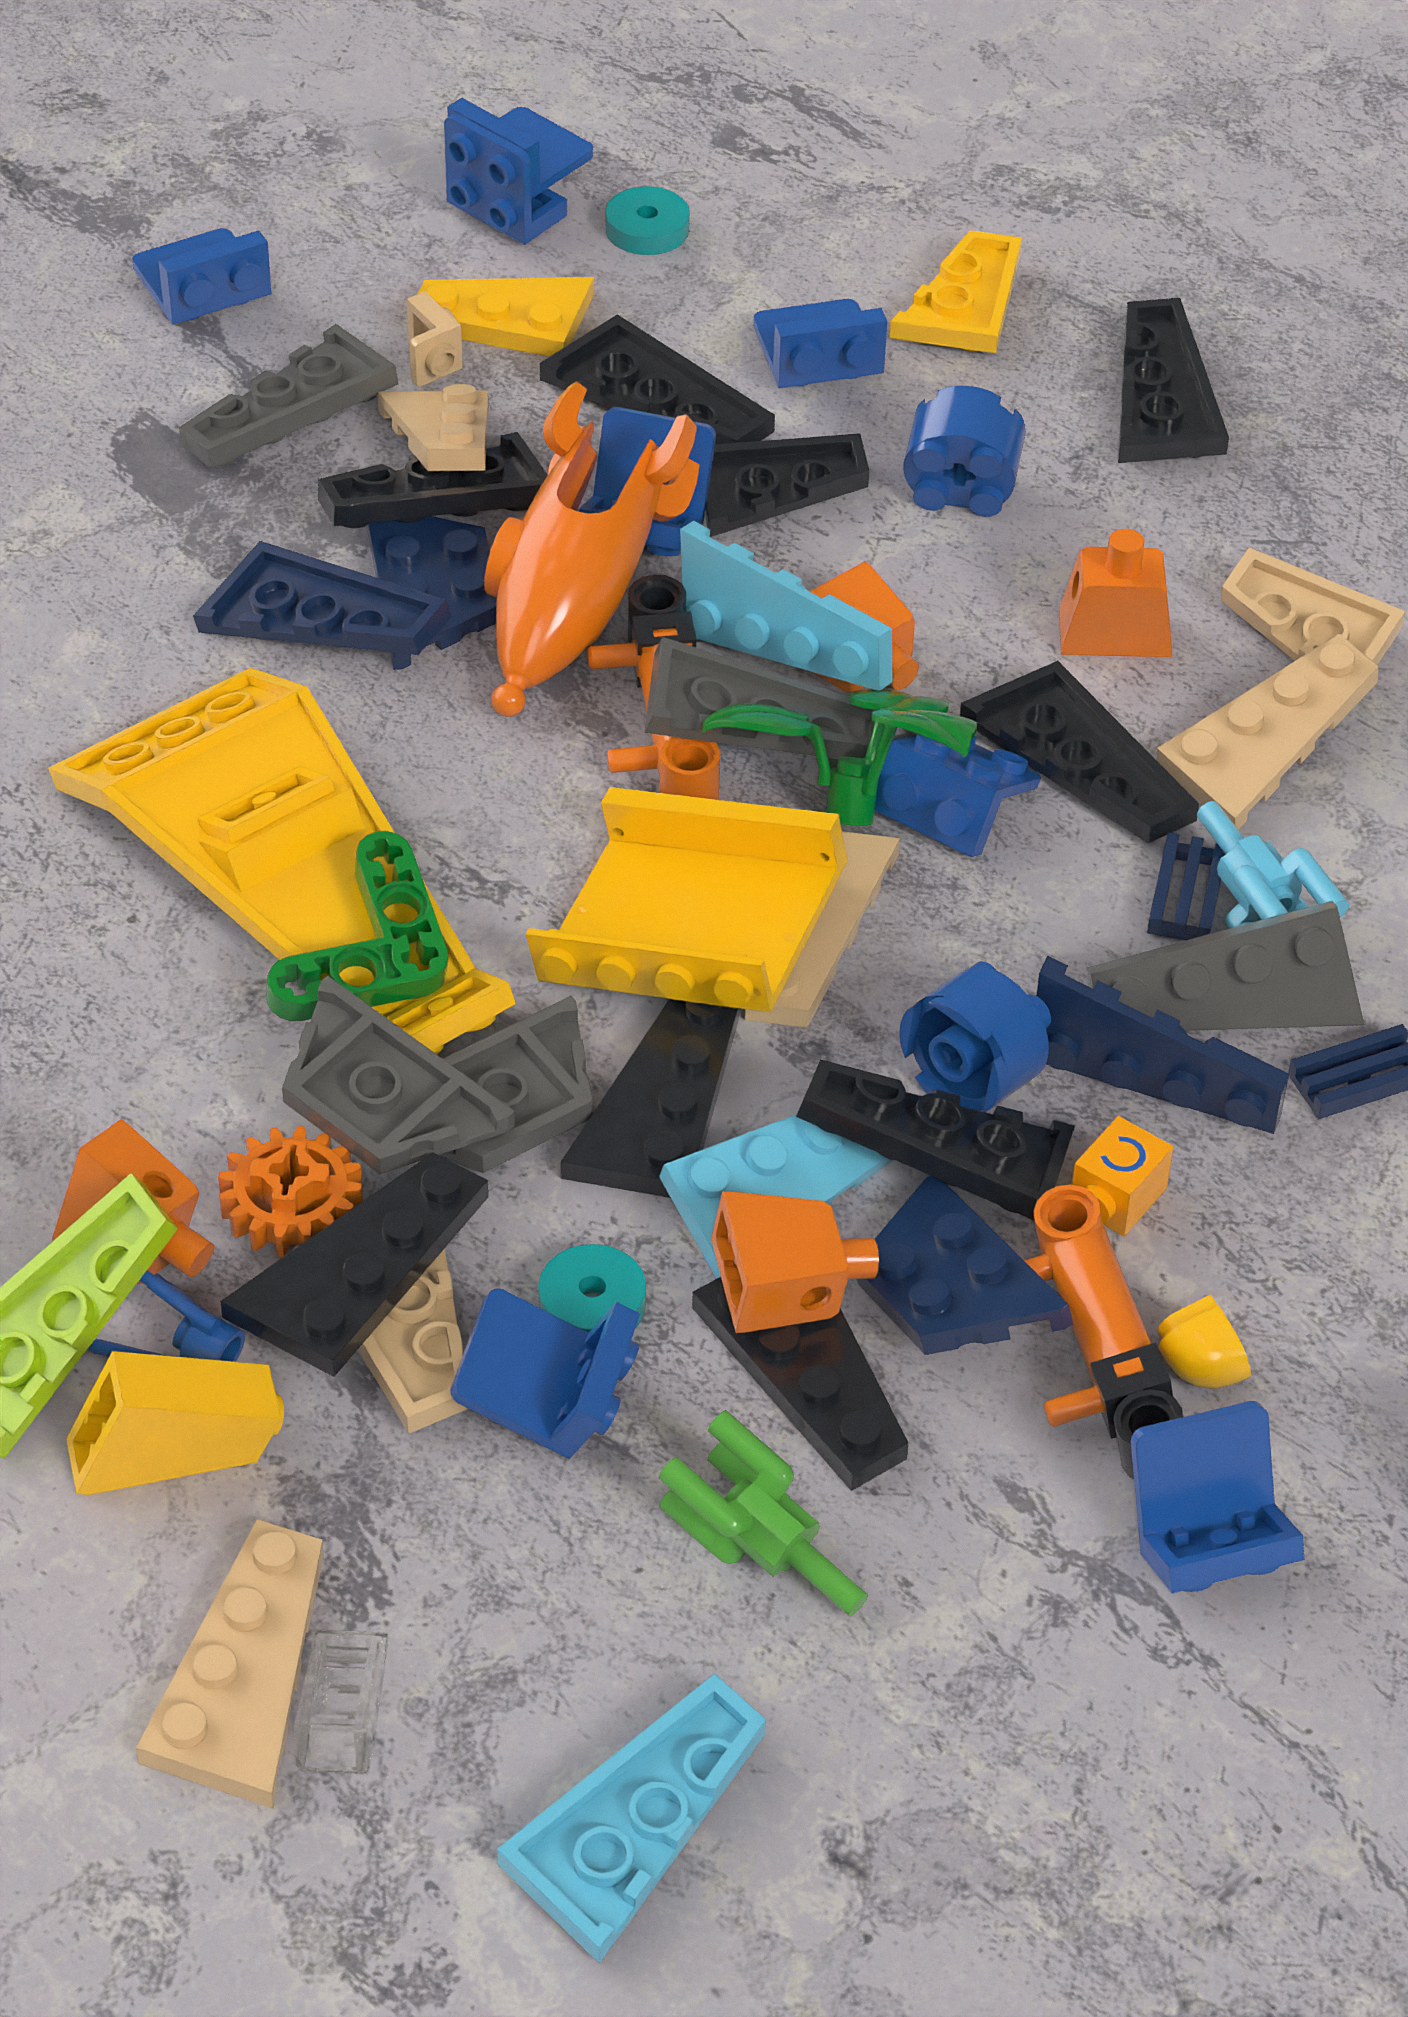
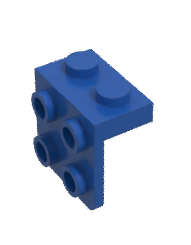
[447,98,593,199]
[444,113,567,245]
[132,228,272,325]
[753,299,887,389]
[578,407,716,556]
[875,734,1041,857]
[450,1288,640,1459]
[1131,1401,1305,1593]

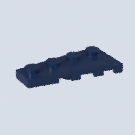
[193,541,451,655]
[1036,956,1289,1134]

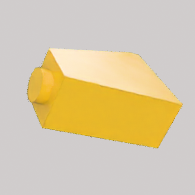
[66,1351,284,1495]

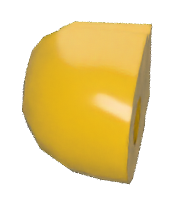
[1157,1294,1251,1389]

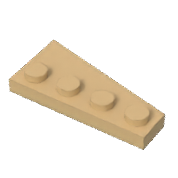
[745,831,900,1028]

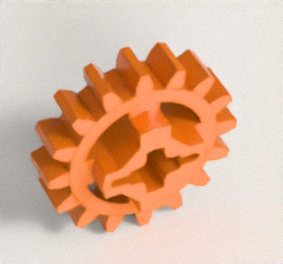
[218,1126,363,1257]

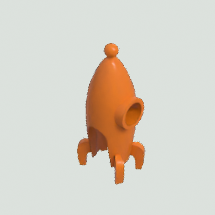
[484,381,700,717]

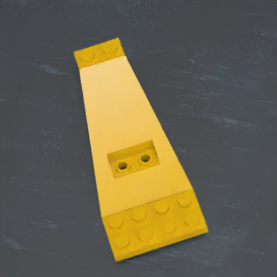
[48,667,516,1054]

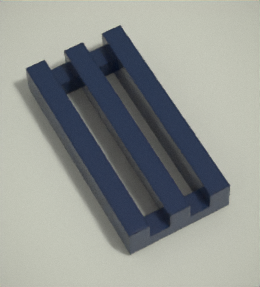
[1147,832,1226,940]
[1288,1024,1408,1120]

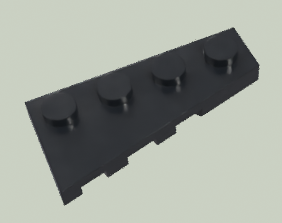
[1118,298,1229,463]

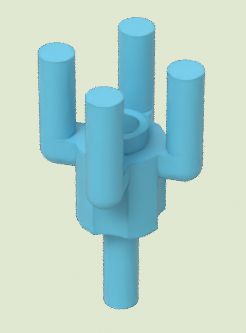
[1197,801,1349,929]

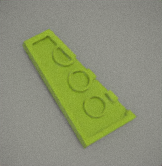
[0,1173,178,1459]

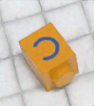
[1072,1115,1174,1237]

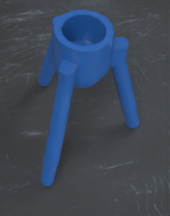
[86,1270,245,1362]

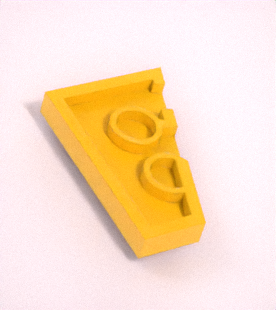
[889,230,1022,353]
[417,277,594,357]

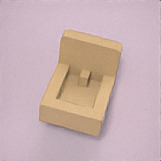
[406,291,463,387]

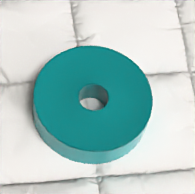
[605,186,690,255]
[538,1244,646,1333]

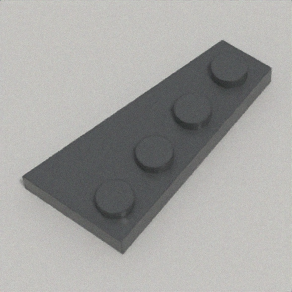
[179,324,398,469]
[644,637,885,759]
[1087,901,1365,1031]

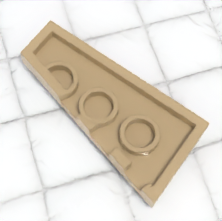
[1157,633,1379,830]
[136,1519,324,1809]

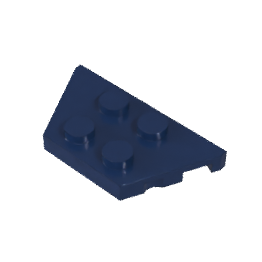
[366,516,496,670]
[857,1176,1073,1355]

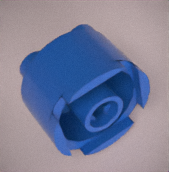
[903,385,1026,517]
[899,961,1051,1112]

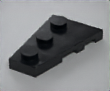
[705,433,869,537]

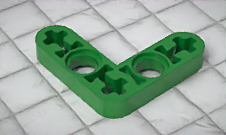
[266,831,448,1021]

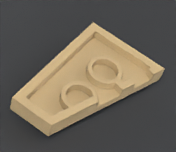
[378,384,489,471]
[1221,547,1405,665]
[358,1249,468,1434]

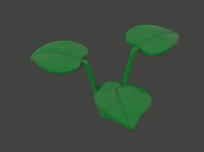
[702,689,977,826]

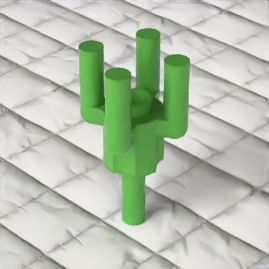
[659,1410,868,1617]

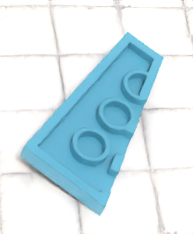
[680,521,893,691]
[497,1674,766,1964]

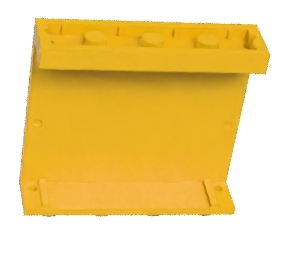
[525,787,848,1013]

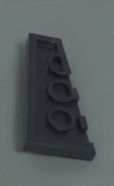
[540,314,775,444]
[318,431,548,528]
[960,661,1200,843]
[560,999,742,1198]
[796,1059,1075,1221]
[220,1153,489,1377]
[692,1277,909,1491]

